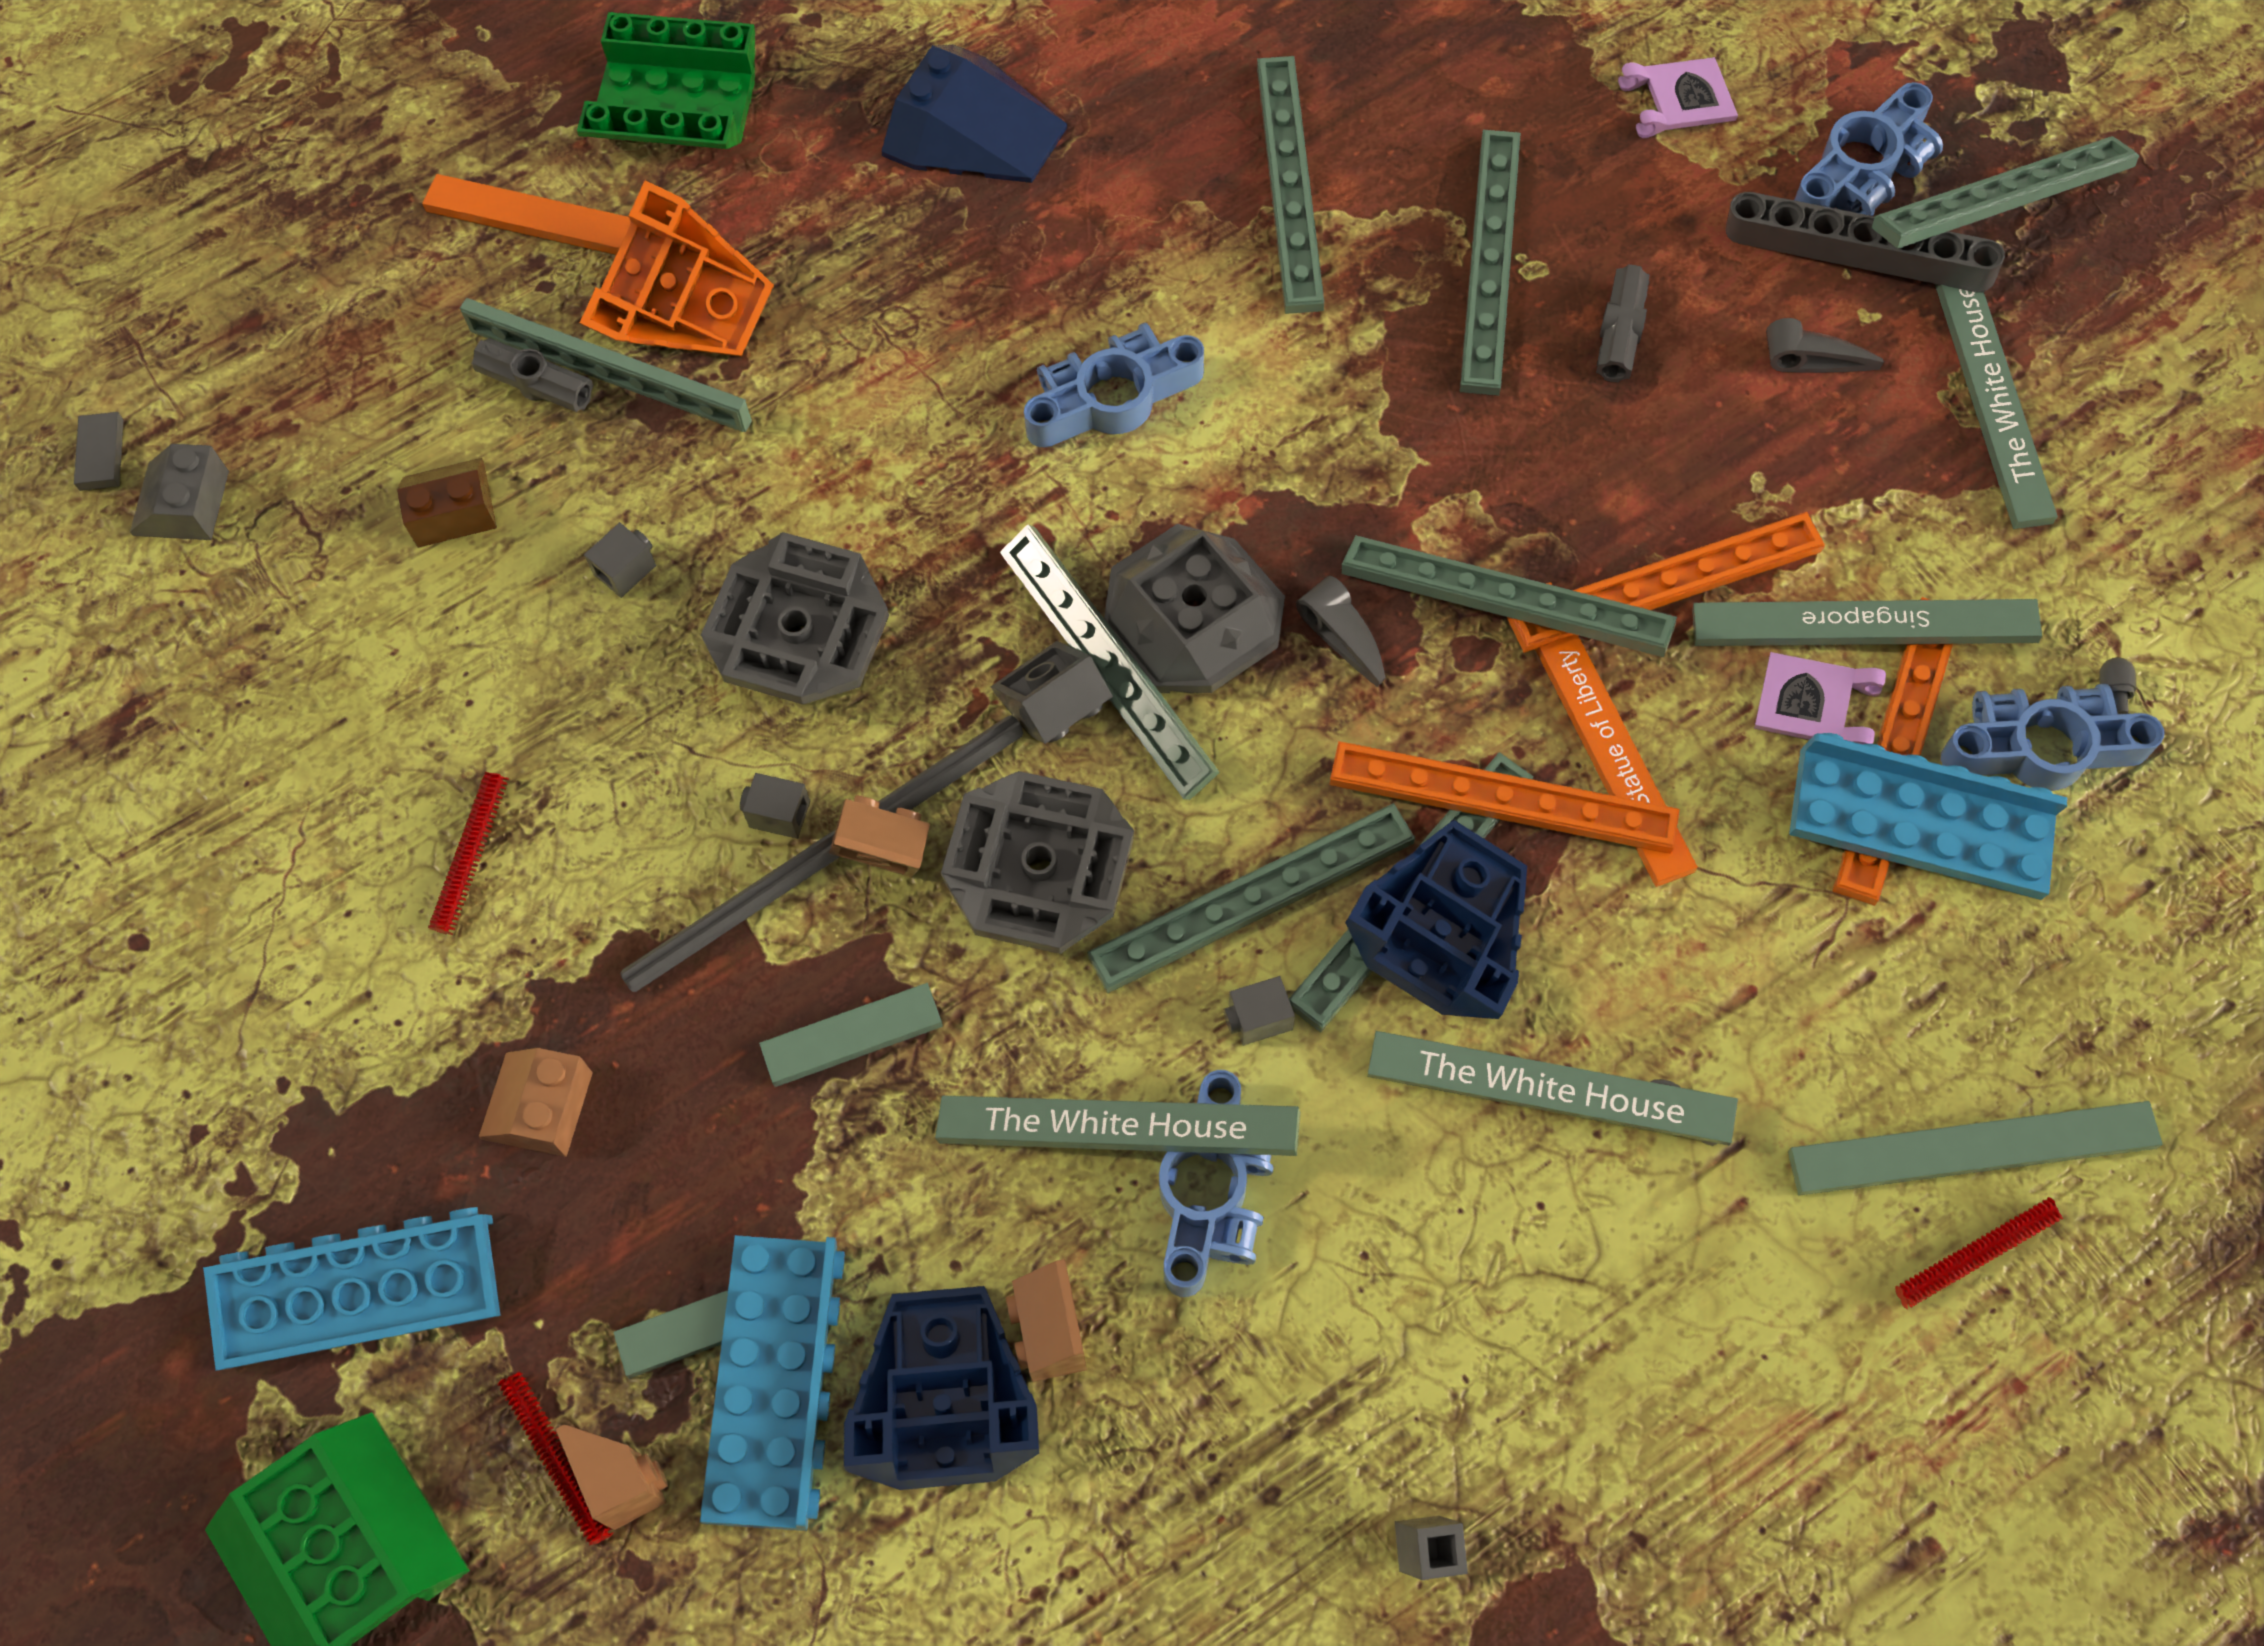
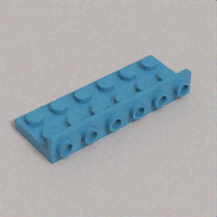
[1789,733,2068,900]
[203,1207,501,1371]
[700,1235,845,1531]

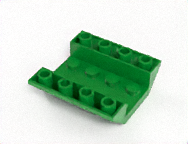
[577,12,755,149]
[205,1412,470,1646]

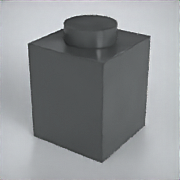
[584,522,656,598]
[740,773,811,839]
[1223,976,1295,1046]
[1395,1516,1468,1580]

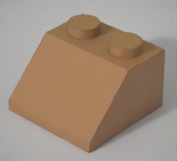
[829,795,930,878]
[479,1048,593,1157]
[1006,1259,1087,1382]
[556,1424,668,1530]

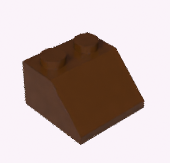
[397,458,497,548]

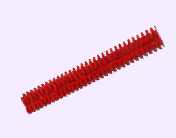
[428,772,509,936]
[1895,1197,2063,1310]
[497,1371,614,1546]

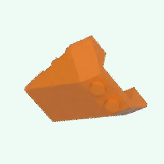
[579,180,774,357]

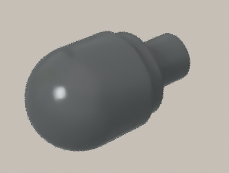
[2099,657,2137,714]

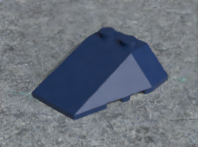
[881,44,1067,183]
[1345,820,1527,1019]
[844,1286,1040,1490]

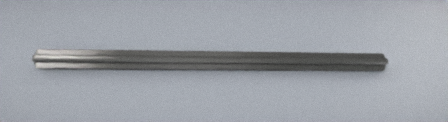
[620,715,1023,992]

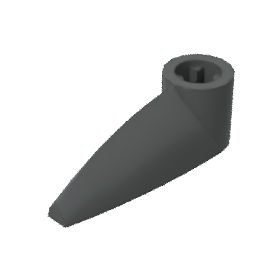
[1766,318,1884,373]
[1296,576,1386,687]

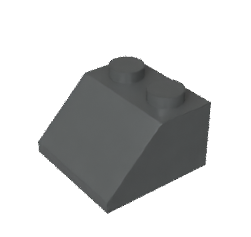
[130,444,229,540]
[990,641,1113,744]

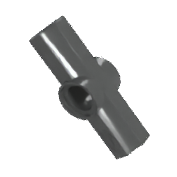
[1596,264,1650,383]
[471,338,593,412]

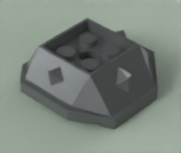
[1104,524,1285,693]
[701,532,889,705]
[941,771,1134,954]

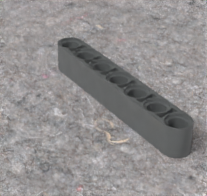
[1725,192,2005,292]

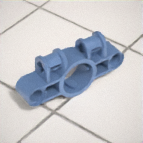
[1794,82,1943,216]
[1024,322,1204,448]
[1941,683,2164,791]
[1159,1070,1274,1297]

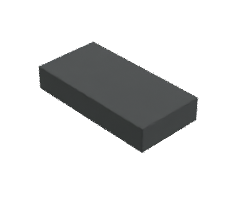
[74,412,124,491]

